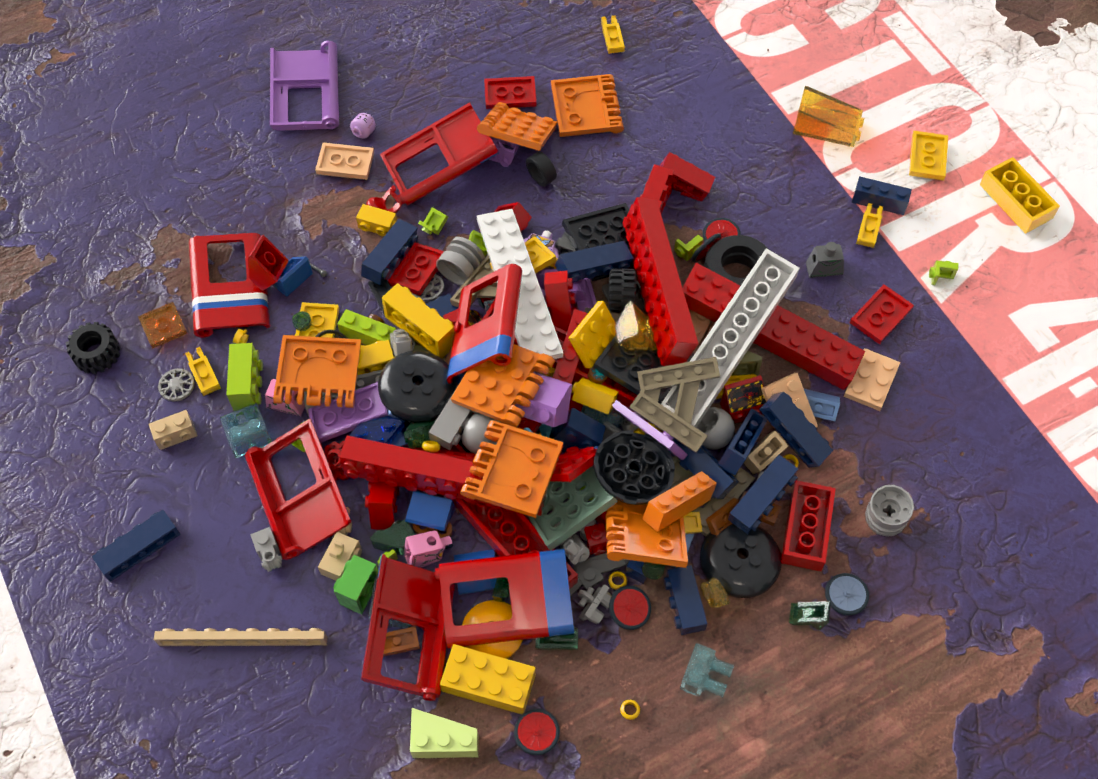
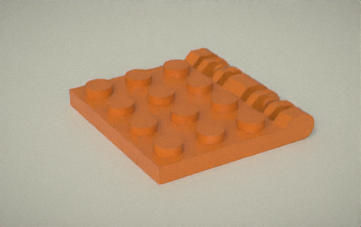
[551,74,624,137]
[477,102,557,151]
[273,335,361,408]
[451,344,555,427]
[460,420,563,518]
[606,499,688,568]

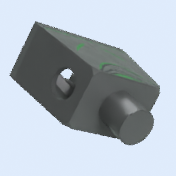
[806,242,844,278]

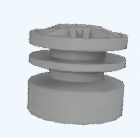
[436,237,485,286]
[865,485,914,536]

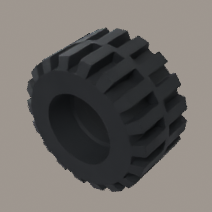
[609,269,636,316]
[66,322,120,374]

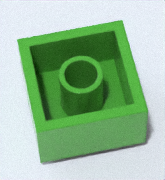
[333,555,378,615]

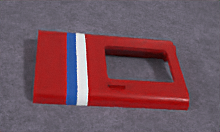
[189,233,270,338]

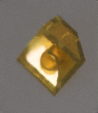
[615,301,657,350]

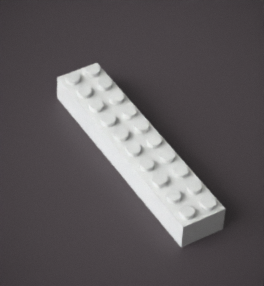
[661,248,800,427]

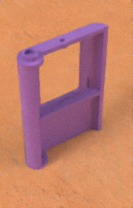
[270,41,339,131]

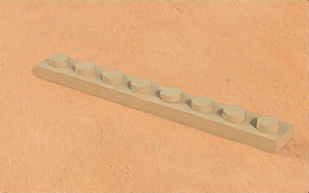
[154,628,327,646]

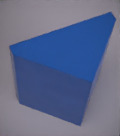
[272,256,313,297]
[405,491,456,531]
[454,549,500,595]

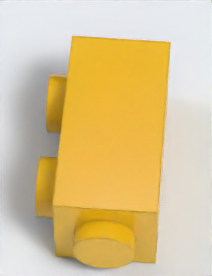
[356,204,397,236]
[571,378,619,414]

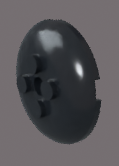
[378,351,457,423]
[594,430,675,505]
[700,524,782,598]

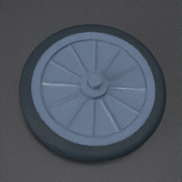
[825,573,869,615]

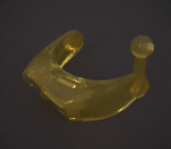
[701,578,730,608]

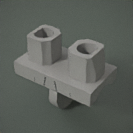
[559,533,590,565]
[578,584,612,624]

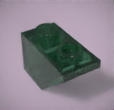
[404,420,435,449]
[370,520,415,555]

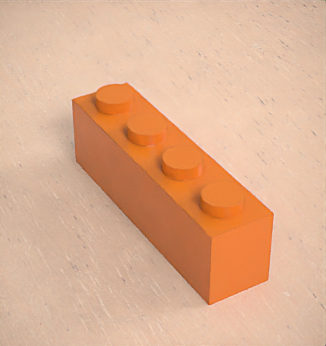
[643,471,717,532]

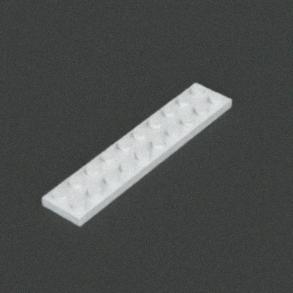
[477,209,563,359]

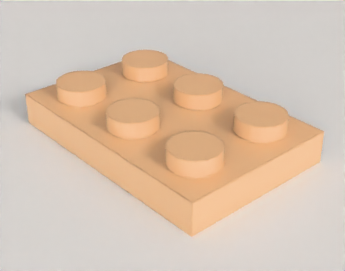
[315,143,374,180]
[844,348,900,411]
[761,373,818,442]

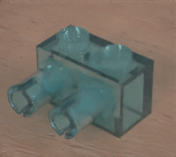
[680,643,734,698]

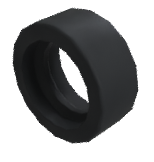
[526,151,557,187]

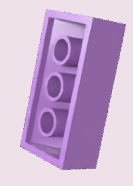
[515,372,572,427]

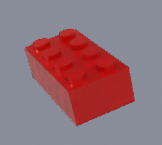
[781,480,836,572]

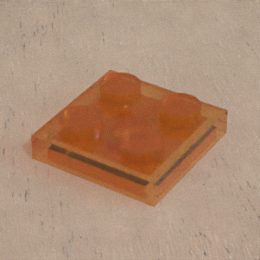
[138,302,188,349]

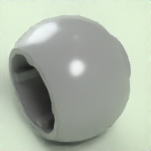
[696,407,735,450]
[461,412,501,454]

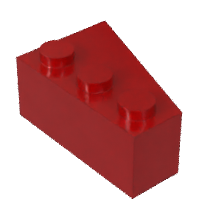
[659,152,715,201]
[640,164,674,215]
[544,271,578,332]
[365,481,400,531]

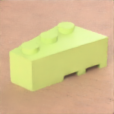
[410,708,479,758]

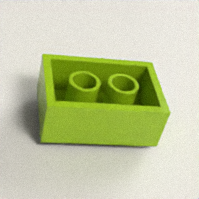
[226,343,263,413]

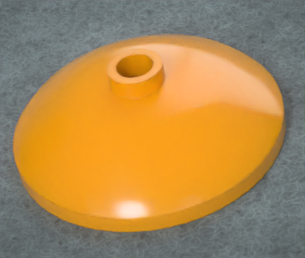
[462,600,523,659]

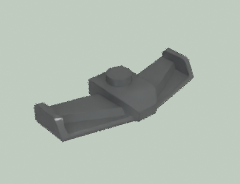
[569,552,629,598]

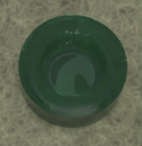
[292,311,312,331]

